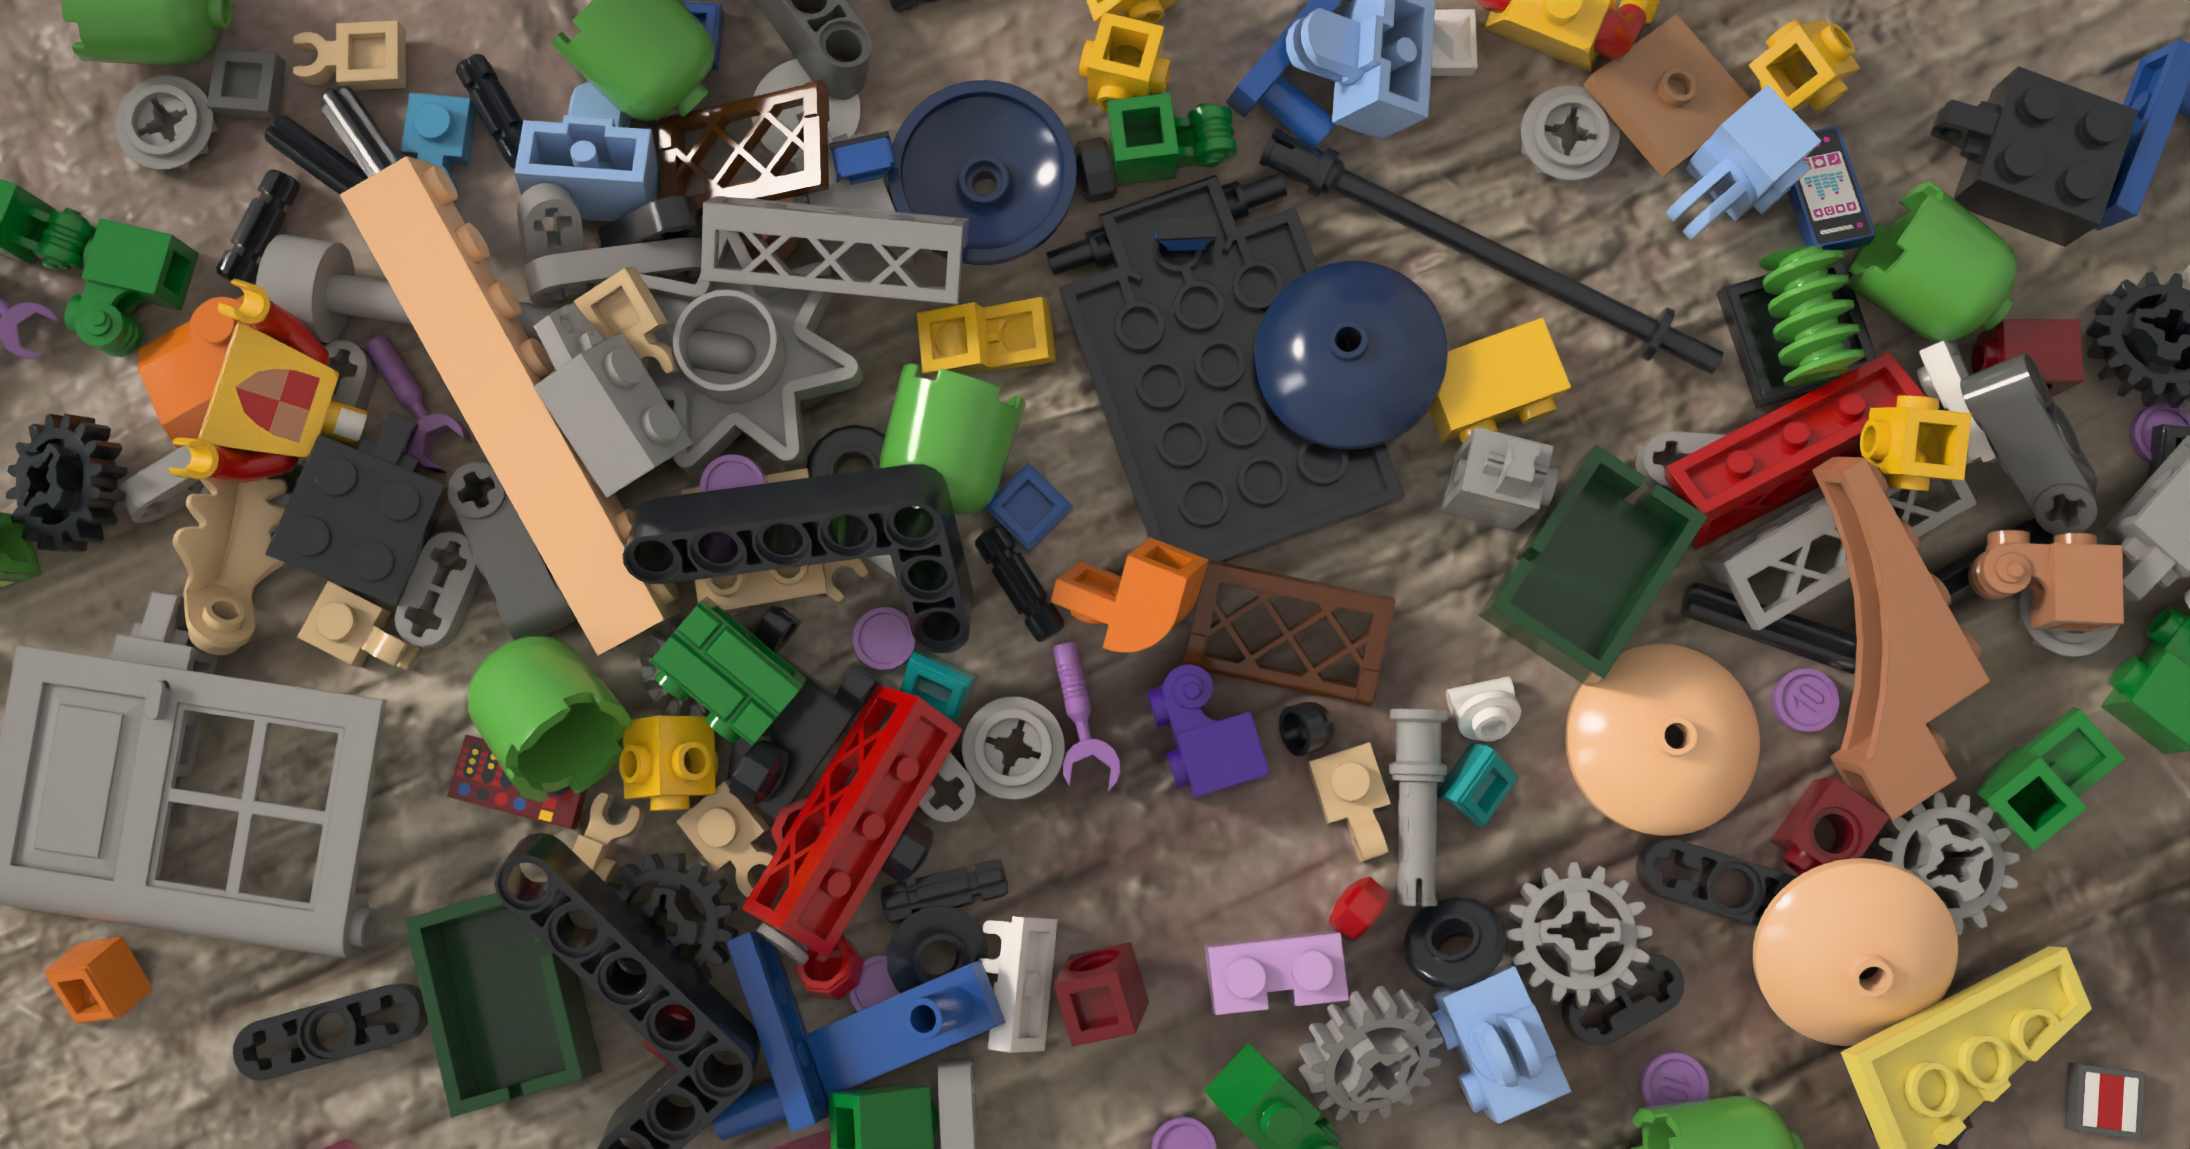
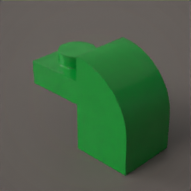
[1976,707,2126,851]

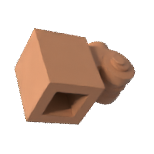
[1968,530,2124,632]

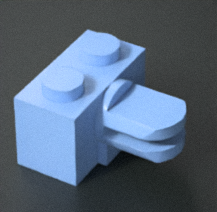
[1286,0,1435,140]
[514,81,660,221]
[1665,85,1821,241]
[1430,963,1572,1124]

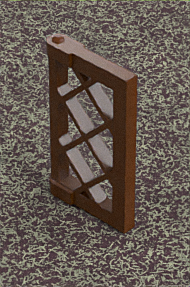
[658,80,830,216]
[1182,560,1396,707]

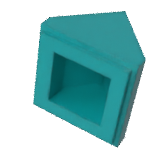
[899,649,979,724]
[1437,743,1518,828]

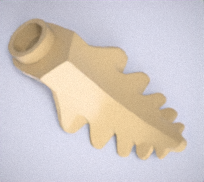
[173,477,288,655]

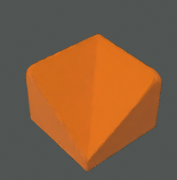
[44,936,152,1024]

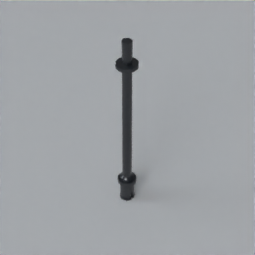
[1259,128,1724,374]

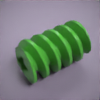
[1758,246,1865,387]

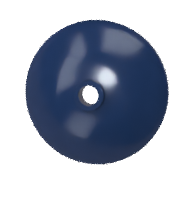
[888,80,1077,265]
[1255,261,1448,450]

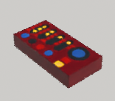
[447,735,588,829]

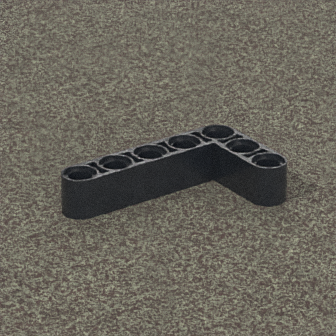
[622,464,973,653]
[494,833,761,1149]

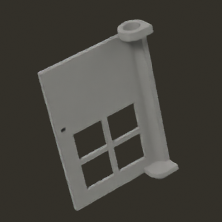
[0,645,387,959]

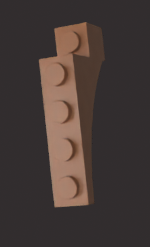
[1812,457,1991,822]

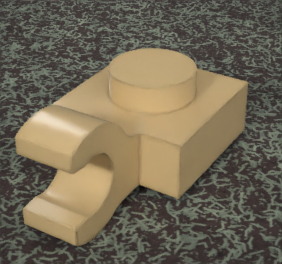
[297,581,421,671]
[1307,742,1391,862]
[572,792,645,884]

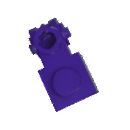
[1147,664,1270,799]

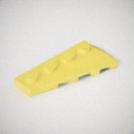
[1841,946,2092,1149]

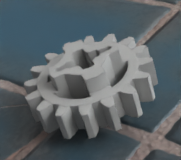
[1870,792,2020,935]
[1506,862,1653,1010]
[1298,986,1443,1124]

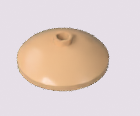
[1565,644,1760,836]
[1753,858,1958,1046]

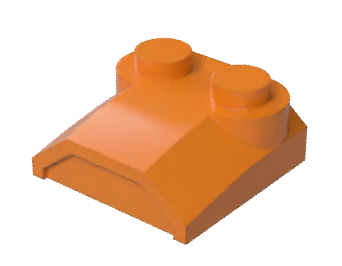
[138,295,251,449]

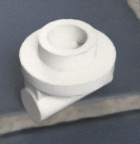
[1446,676,1521,742]

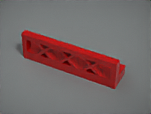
[1664,352,1926,550]
[742,684,963,958]

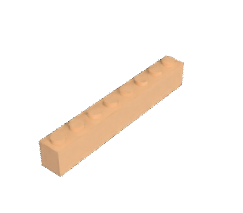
[340,156,681,656]

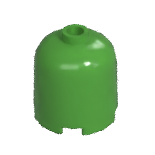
[61,0,232,66]
[550,0,715,122]
[1846,181,2018,342]
[880,364,1026,515]
[467,636,632,802]
[1630,1096,1804,1149]

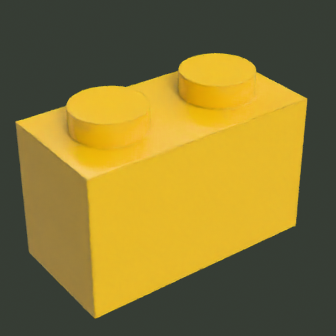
[1429,317,1571,443]

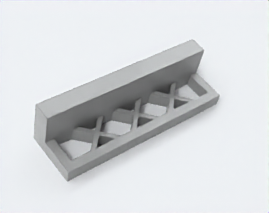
[701,195,969,304]
[1699,475,1977,630]

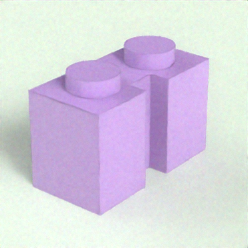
[1204,931,1349,1015]

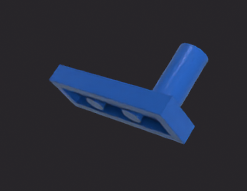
[1226,0,1344,148]
[2094,39,2190,231]
[712,931,829,1141]
[804,960,1006,1097]

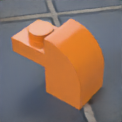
[1051,537,1209,652]

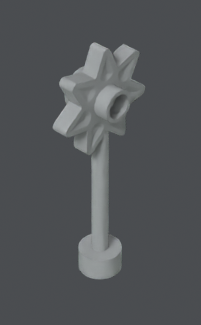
[256,230,863,475]

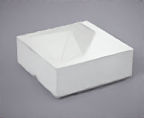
[1431,9,1478,76]

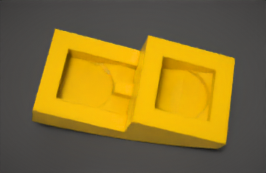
[917,297,1056,376]

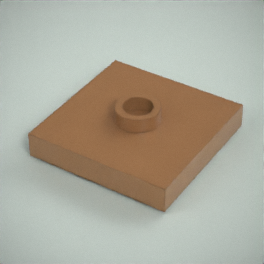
[1583,14,1751,178]

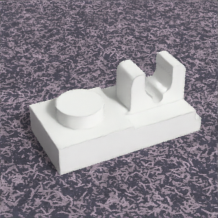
[1917,340,1998,466]
[980,916,1058,1053]

